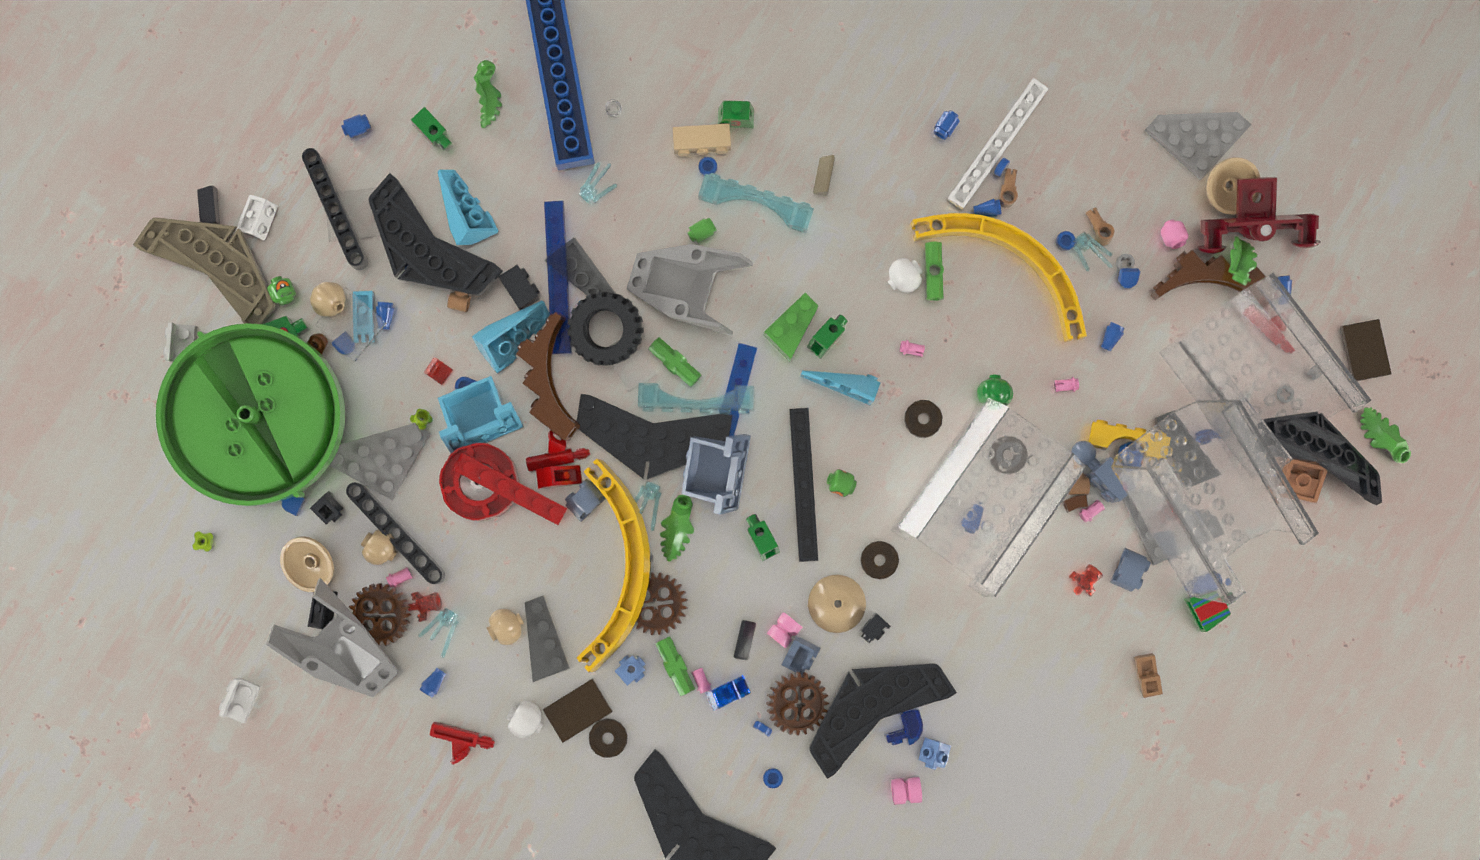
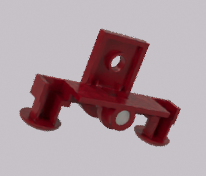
[1197,177,1321,254]

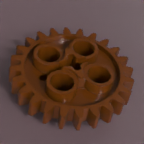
[636,572,688,635]
[349,583,411,647]
[766,671,829,736]

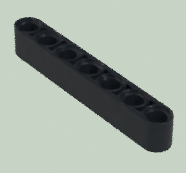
[302,148,368,270]
[346,482,445,584]

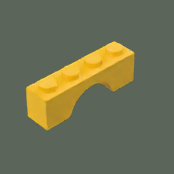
[1088,420,1170,462]

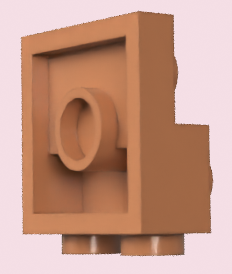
[1278,458,1327,503]

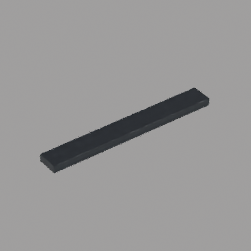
[789,408,818,562]

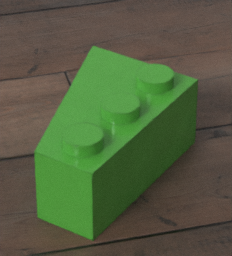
[764,292,818,362]

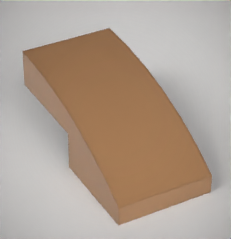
[1134,653,1163,698]

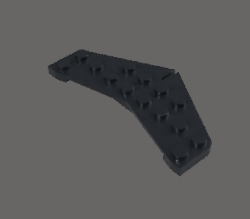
[369,173,503,296]
[577,394,732,480]
[1257,411,1382,506]
[809,663,957,779]
[634,749,776,860]

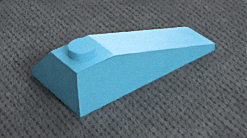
[438,170,498,245]
[472,301,550,373]
[800,370,881,405]

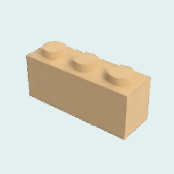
[673,124,731,156]

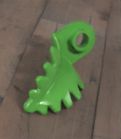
[473,60,502,128]
[1228,236,1257,286]
[1360,407,1411,463]
[660,495,694,562]

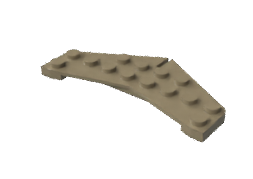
[133,217,275,324]

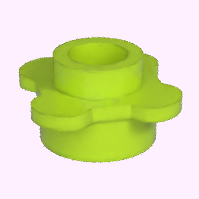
[410,409,433,430]
[192,531,213,552]

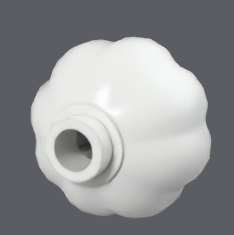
[888,258,923,293]
[506,701,543,738]

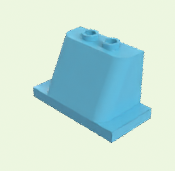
[438,376,524,453]

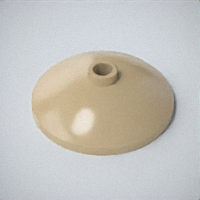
[1206,157,1260,215]
[280,536,334,592]
[808,575,866,633]

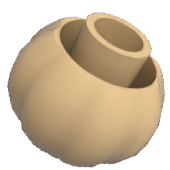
[310,282,346,317]
[361,530,397,565]
[487,609,524,645]

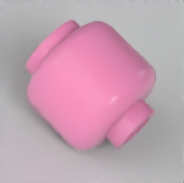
[1160,219,1188,249]

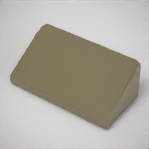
[813,155,835,196]

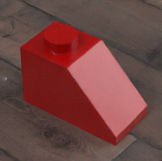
[536,465,582,489]

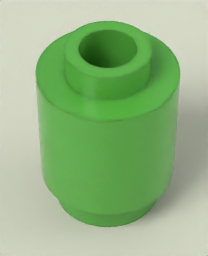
[687,218,717,244]

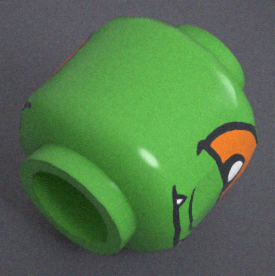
[267,276,296,306]
[827,469,857,497]

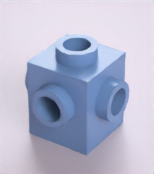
[615,655,646,686]
[918,737,951,770]

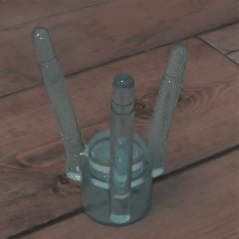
[578,162,617,204]
[1073,232,1113,271]
[634,481,662,531]
[418,608,459,658]

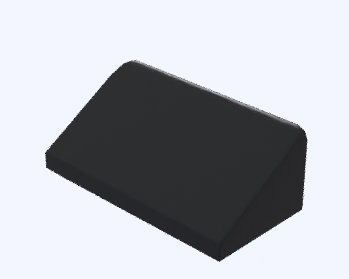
[197,185,220,224]
[307,591,338,629]
[733,620,756,660]

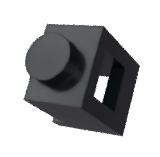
[310,491,344,525]
[860,613,891,644]

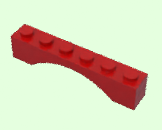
[452,453,567,525]

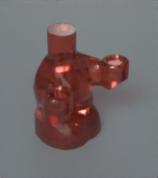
[1069,564,1103,597]
[408,592,442,622]

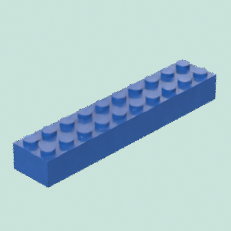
[526,0,595,170]

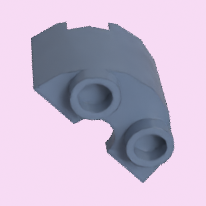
[565,479,606,522]
[1110,548,1151,592]
[781,636,821,676]

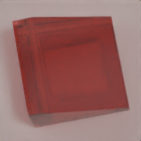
[424,357,453,385]

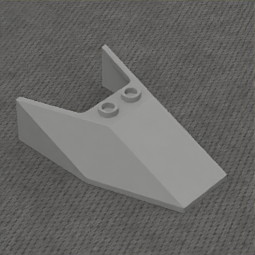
[627,244,753,335]
[266,578,398,697]

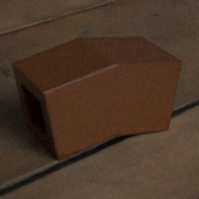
[1062,495,1088,513]

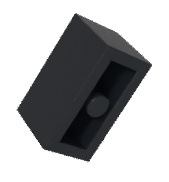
[498,264,540,310]

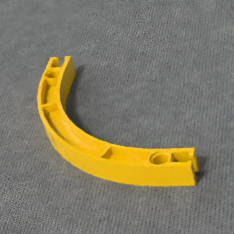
[911,213,1087,342]
[577,458,650,672]

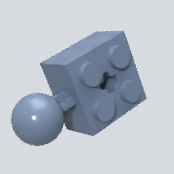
[1071,441,1137,503]

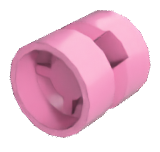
[767,612,803,648]
[891,777,922,805]

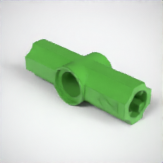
[925,241,944,301]
[648,337,702,387]
[655,636,695,696]

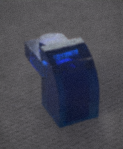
[706,675,751,711]
[884,708,923,745]

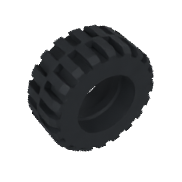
[567,292,644,366]

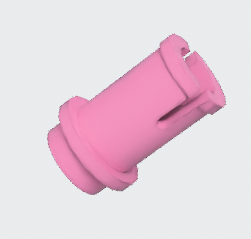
[900,340,925,357]
[1054,377,1079,392]
[1079,500,1105,522]
[386,567,412,588]
[691,667,711,694]

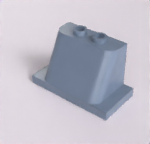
[681,434,751,515]

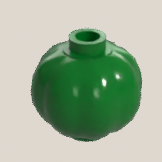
[977,375,1013,411]

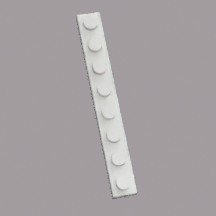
[947,78,1049,210]

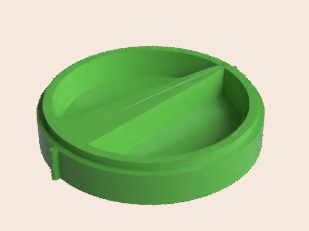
[156,323,345,506]

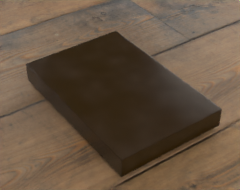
[1340,319,1392,382]
[543,678,613,743]

